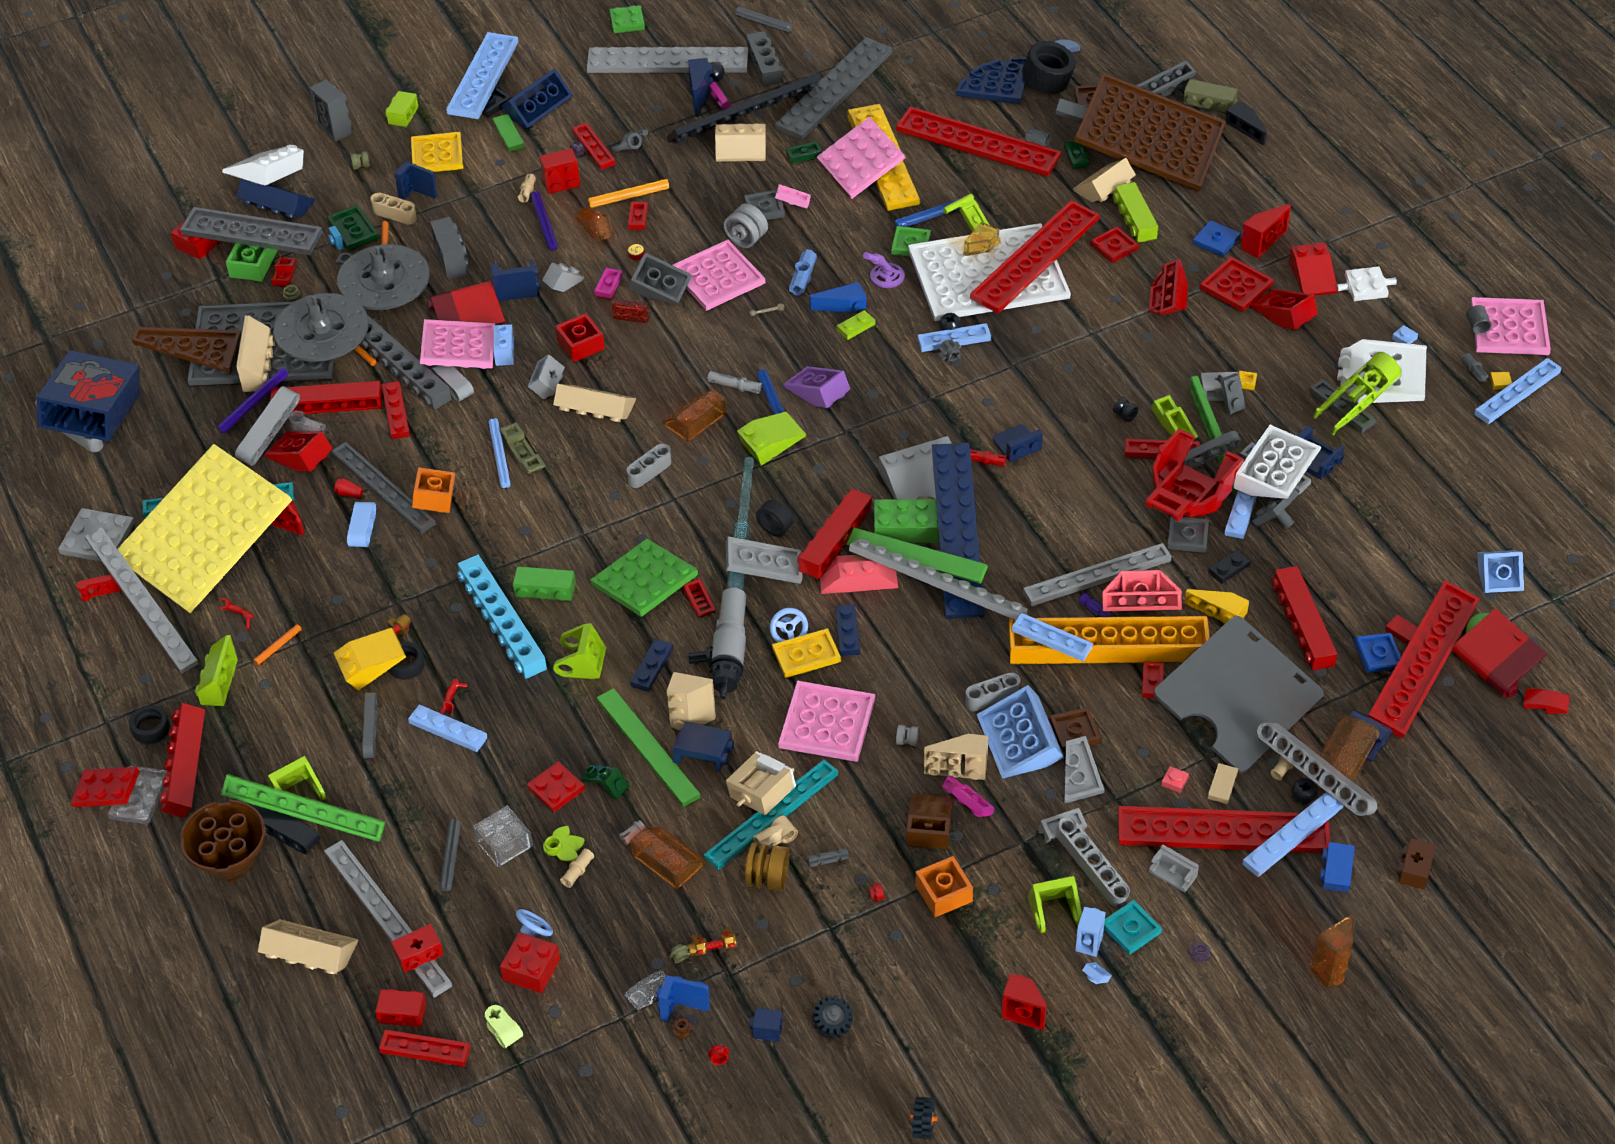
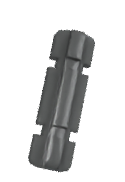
[808,848,849,867]

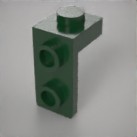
[580,765,629,799]

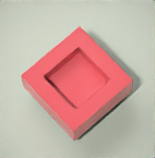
[1161,766,1189,793]

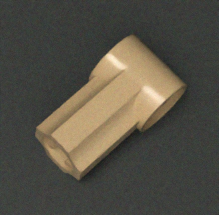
[753,816,798,849]

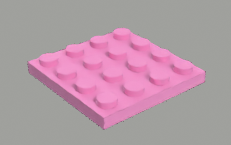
[817,117,905,198]
[673,240,765,311]
[1471,297,1551,355]
[420,319,495,369]
[778,681,875,762]

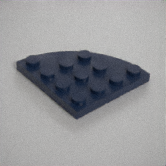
[956,57,1026,104]

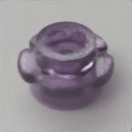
[570,141,585,157]
[1189,942,1211,963]

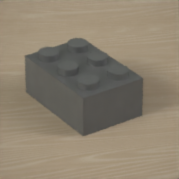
[310,79,352,142]
[430,217,469,280]

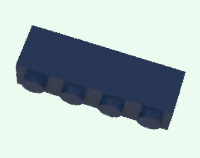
[501,68,573,129]
[237,178,315,218]

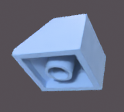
[1477,550,1524,593]

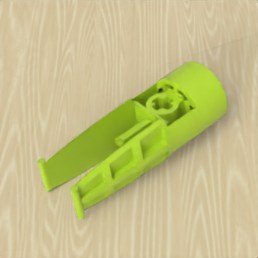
[1313,352,1402,435]

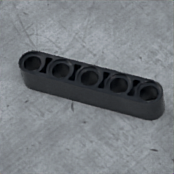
[236,799,320,854]

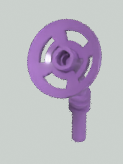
[863,252,905,288]

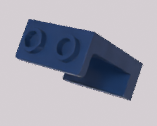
[491,259,540,301]
[1297,426,1344,480]
[673,722,734,772]

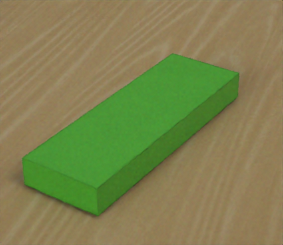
[493,114,524,152]

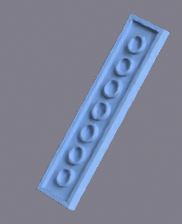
[447,32,518,119]

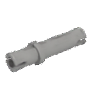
[708,371,762,394]

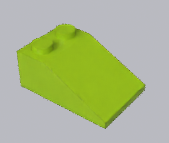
[737,412,807,466]

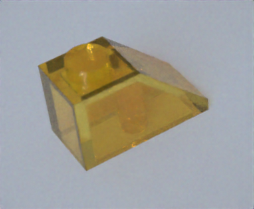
[963,222,1000,256]

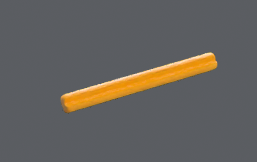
[588,179,669,208]

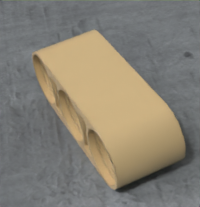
[370,193,417,224]

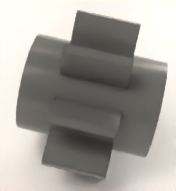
[939,339,961,362]

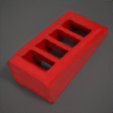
[682,578,716,618]

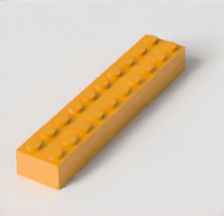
[1008,616,1210,664]

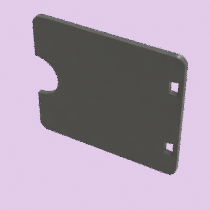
[1154,616,1324,773]

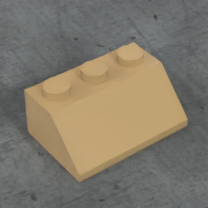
[715,124,766,162]
[1073,158,1135,202]
[667,672,716,730]

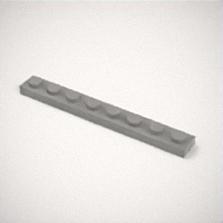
[1023,543,1172,607]

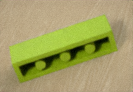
[1113,182,1158,243]

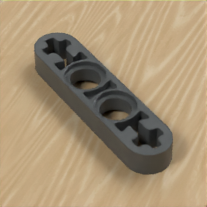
[1183,431,1242,469]
[363,692,378,759]

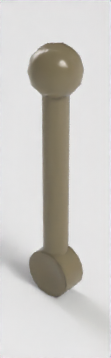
[749,304,784,317]

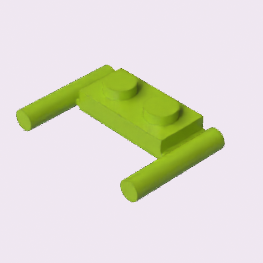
[943,194,992,234]

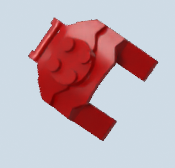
[1145,428,1244,522]

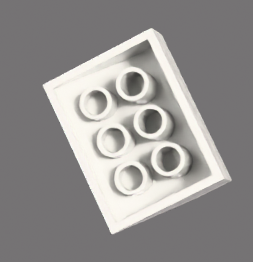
[222,145,304,185]
[1234,425,1321,499]

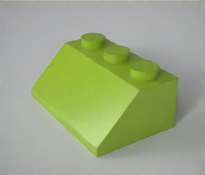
[195,635,238,706]

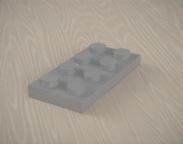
[726,537,802,584]

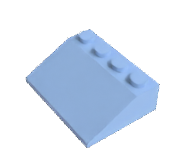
[977,685,1064,778]

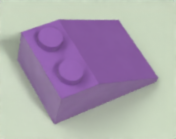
[783,366,850,408]

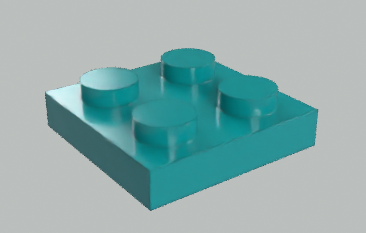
[1104,900,1162,955]

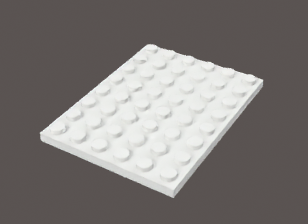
[908,223,1071,321]

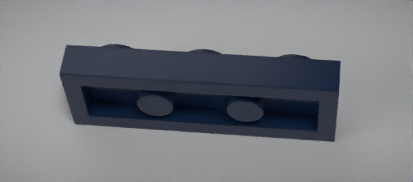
[835,604,860,656]
[630,639,673,692]

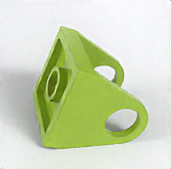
[553,623,606,679]
[268,756,326,817]
[1027,876,1082,934]

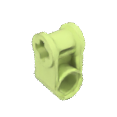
[485,1005,523,1049]

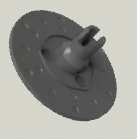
[337,244,430,310]
[274,293,368,362]

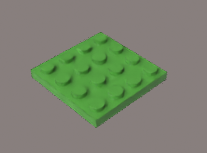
[590,539,698,617]

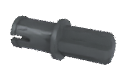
[1461,353,1488,382]

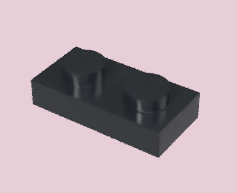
[1208,550,1251,584]

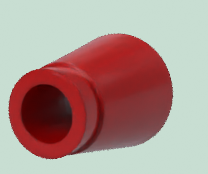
[334,478,364,499]

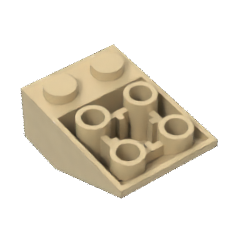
[924,734,989,780]

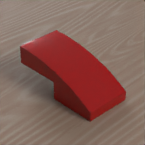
[271,257,297,287]
[1523,688,1570,714]

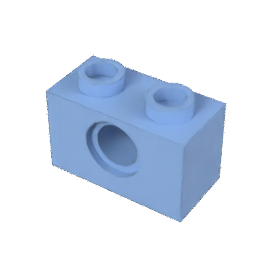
[493,325,514,366]
[1075,907,1106,957]

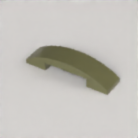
[500,422,545,474]

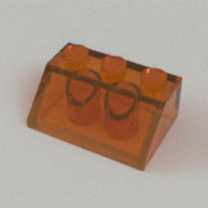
[662,389,727,442]
[1314,714,1380,782]
[630,827,706,889]
[1310,914,1355,989]

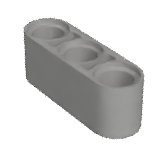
[430,365,474,402]
[626,444,671,488]
[965,673,1020,712]

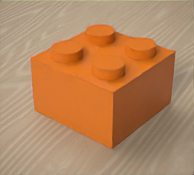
[412,467,456,513]
[915,856,973,917]

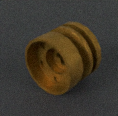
[745,842,789,892]

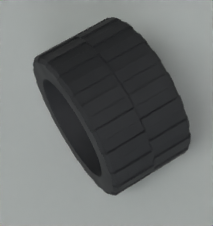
[1022,41,1076,94]

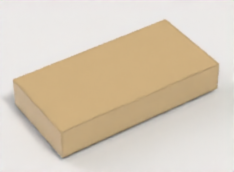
[1208,763,1238,804]

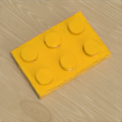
[772,628,841,678]

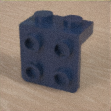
[395,161,437,200]
[993,424,1043,462]

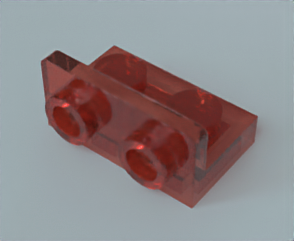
[612,299,651,323]

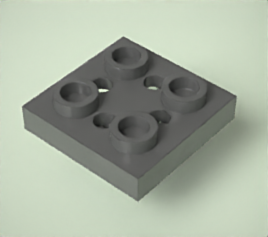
[1252,488,1299,529]

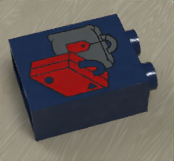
[37,350,140,442]

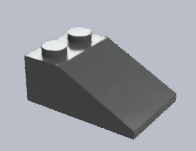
[628,252,692,304]

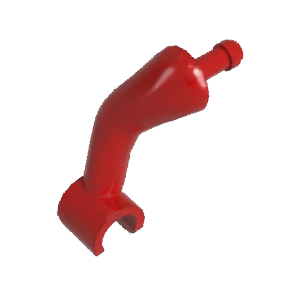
[219,598,254,629]
[439,678,467,715]

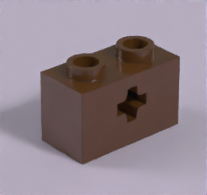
[1397,838,1436,890]

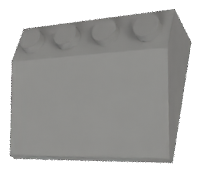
[879,436,951,499]

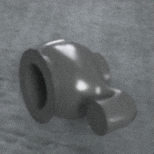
[612,129,648,152]

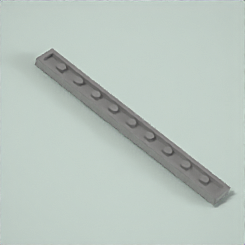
[85,527,198,674]
[849,539,1028,620]
[324,840,452,998]

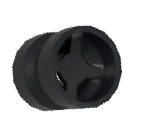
[1113,397,1139,422]

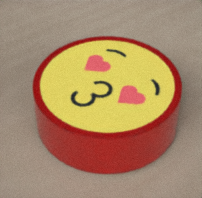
[627,244,645,260]

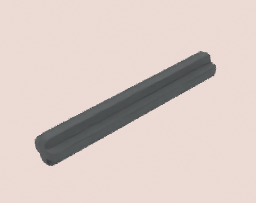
[735,6,792,32]
[440,819,461,892]

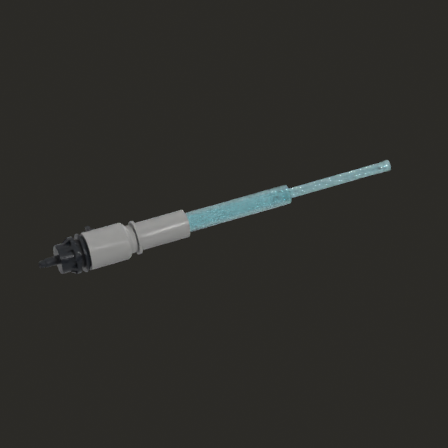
[688,457,754,699]

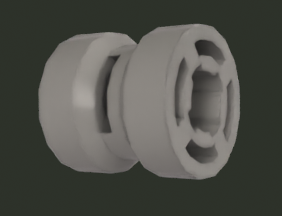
[896,725,919,747]

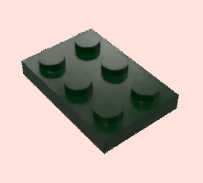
[327,204,379,251]

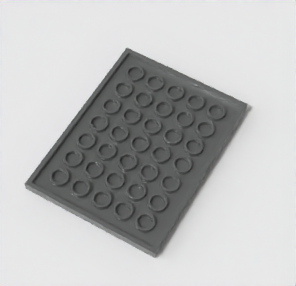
[188,302,334,386]

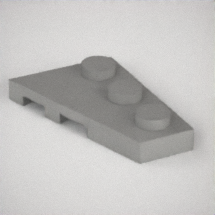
[1065,736,1104,803]

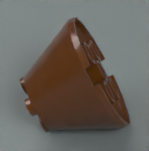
[180,800,266,883]

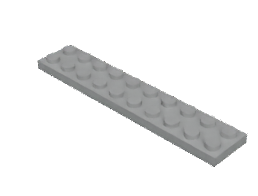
[587,47,748,73]

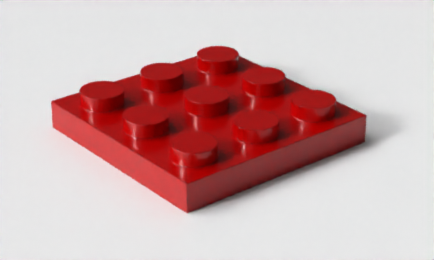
[1200,256,1274,312]

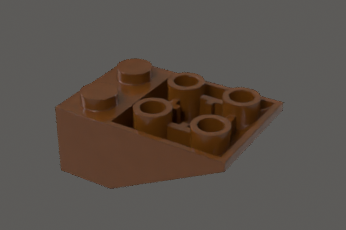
[906,794,953,850]

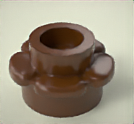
[671,1017,693,1039]

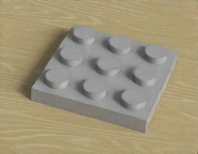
[58,508,135,561]

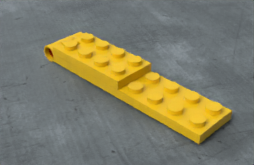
[847,104,920,211]

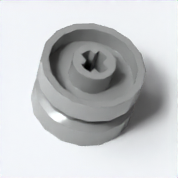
[724,204,768,248]

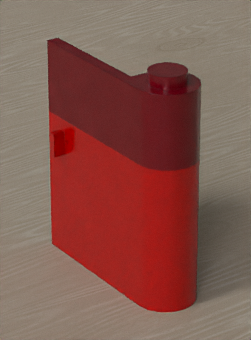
[427,281,505,325]
[1452,608,1547,698]

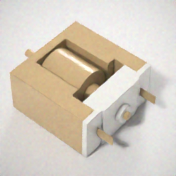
[726,751,796,816]

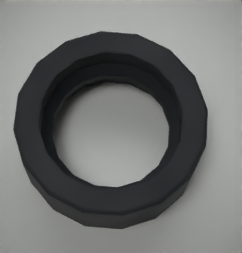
[756,500,793,536]
[389,642,425,680]
[129,705,170,744]

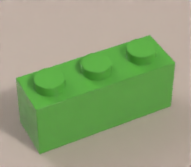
[513,567,576,601]

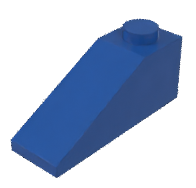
[809,282,866,313]

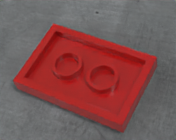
[70,767,140,807]

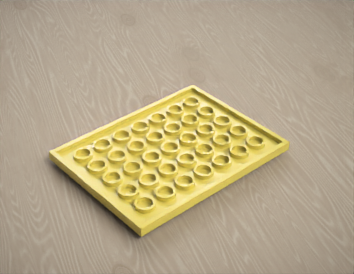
[118,444,292,613]

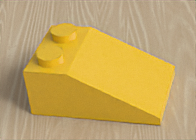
[334,628,406,691]

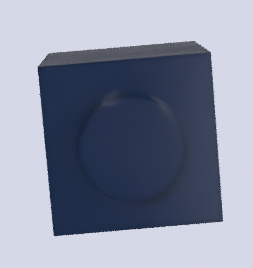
[749,1008,783,1041]

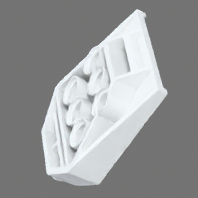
[1337,339,1427,403]

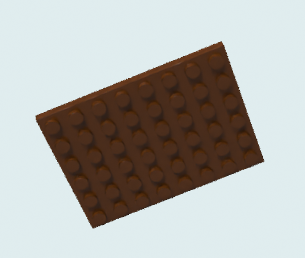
[1074,73,1226,191]

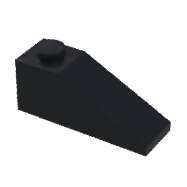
[1225,101,1267,145]

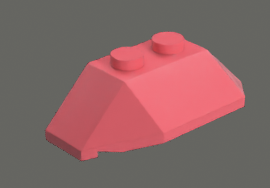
[820,555,898,594]
[1102,570,1182,611]

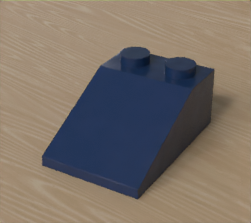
[688,58,713,116]

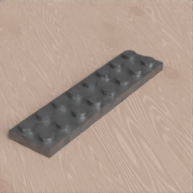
[180,207,323,255]

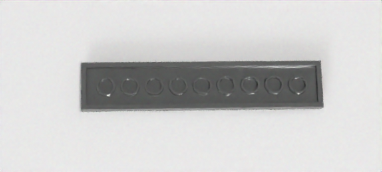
[775,37,893,140]

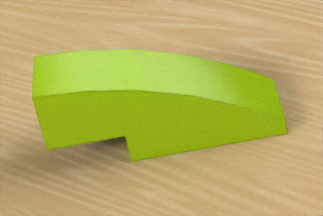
[1151,395,1198,439]

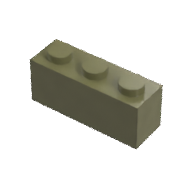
[1183,79,1238,113]

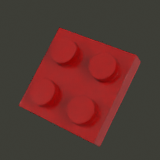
[527,761,585,813]

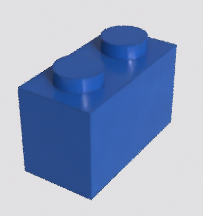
[1319,842,1355,892]

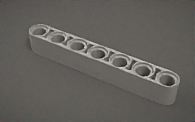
[1257,723,1377,816]

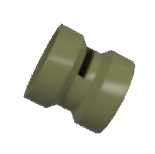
[351,151,370,170]

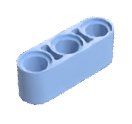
[347,502,376,547]

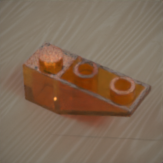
[574,207,614,241]

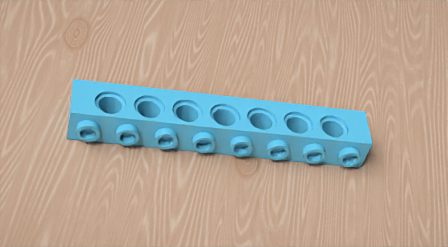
[457,554,547,679]

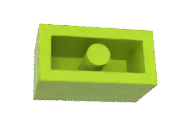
[385,91,418,127]

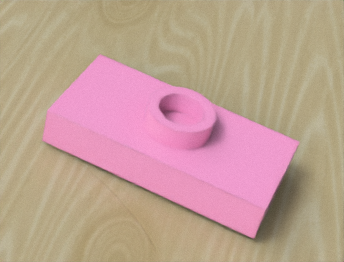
[775,185,811,209]

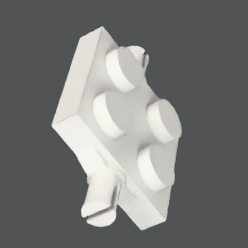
[1337,266,1397,301]

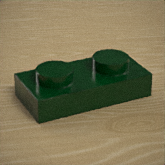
[786,141,822,164]
[1064,141,1089,169]

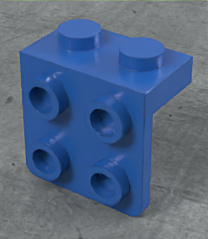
[656,975,710,1022]

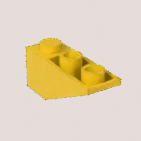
[1184,589,1249,624]

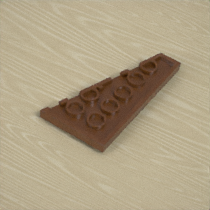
[132,327,242,373]

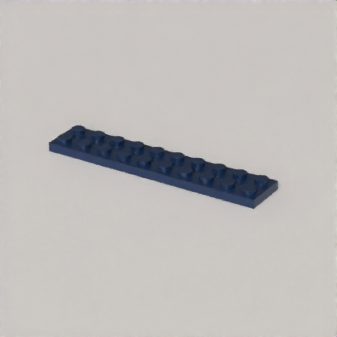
[931,443,985,619]

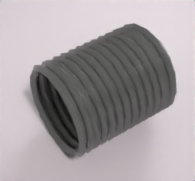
[1024,127,1051,147]
[1466,305,1492,334]

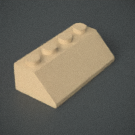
[236,316,275,392]
[553,384,636,422]
[258,919,358,974]

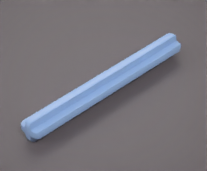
[488,418,511,488]

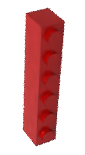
[270,381,382,415]
[797,489,872,579]
[1272,566,1337,671]
[159,703,205,818]

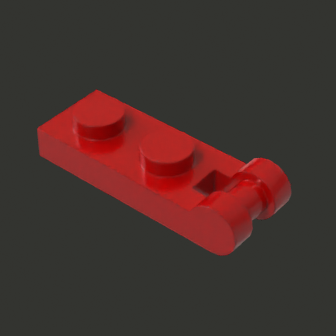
[76,575,122,601]

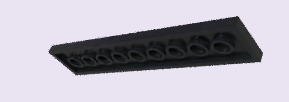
[666,73,821,143]

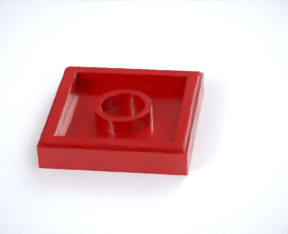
[1090,227,1139,263]

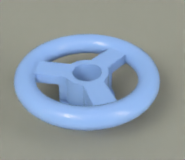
[770,608,808,643]
[516,909,553,937]

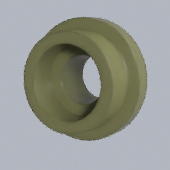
[283,285,301,301]
[669,944,690,963]

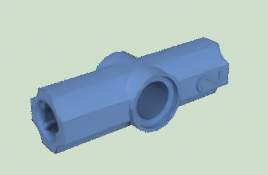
[789,249,817,296]

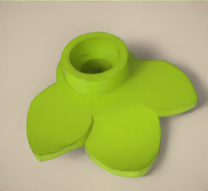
[543,826,585,861]

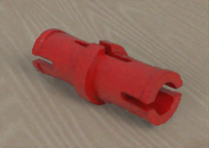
[970,449,1007,467]

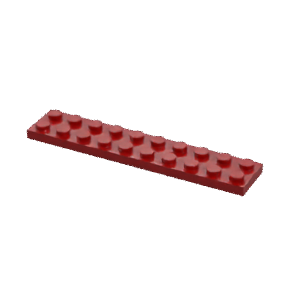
[896,107,1061,177]
[970,200,1100,314]
[1368,580,1480,739]
[1118,806,1330,853]

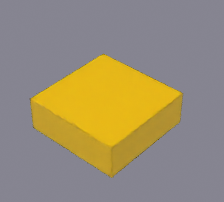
[1239,371,1257,390]
[1490,372,1512,390]

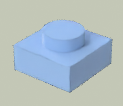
[1392,325,1418,344]
[1082,962,1112,984]

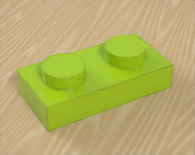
[837,310,875,340]

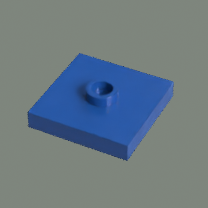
[1193,220,1241,257]
[1353,633,1401,673]

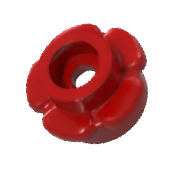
[869,882,885,903]
[708,1045,729,1065]

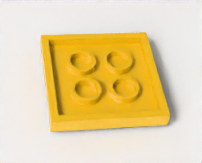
[411,132,463,172]

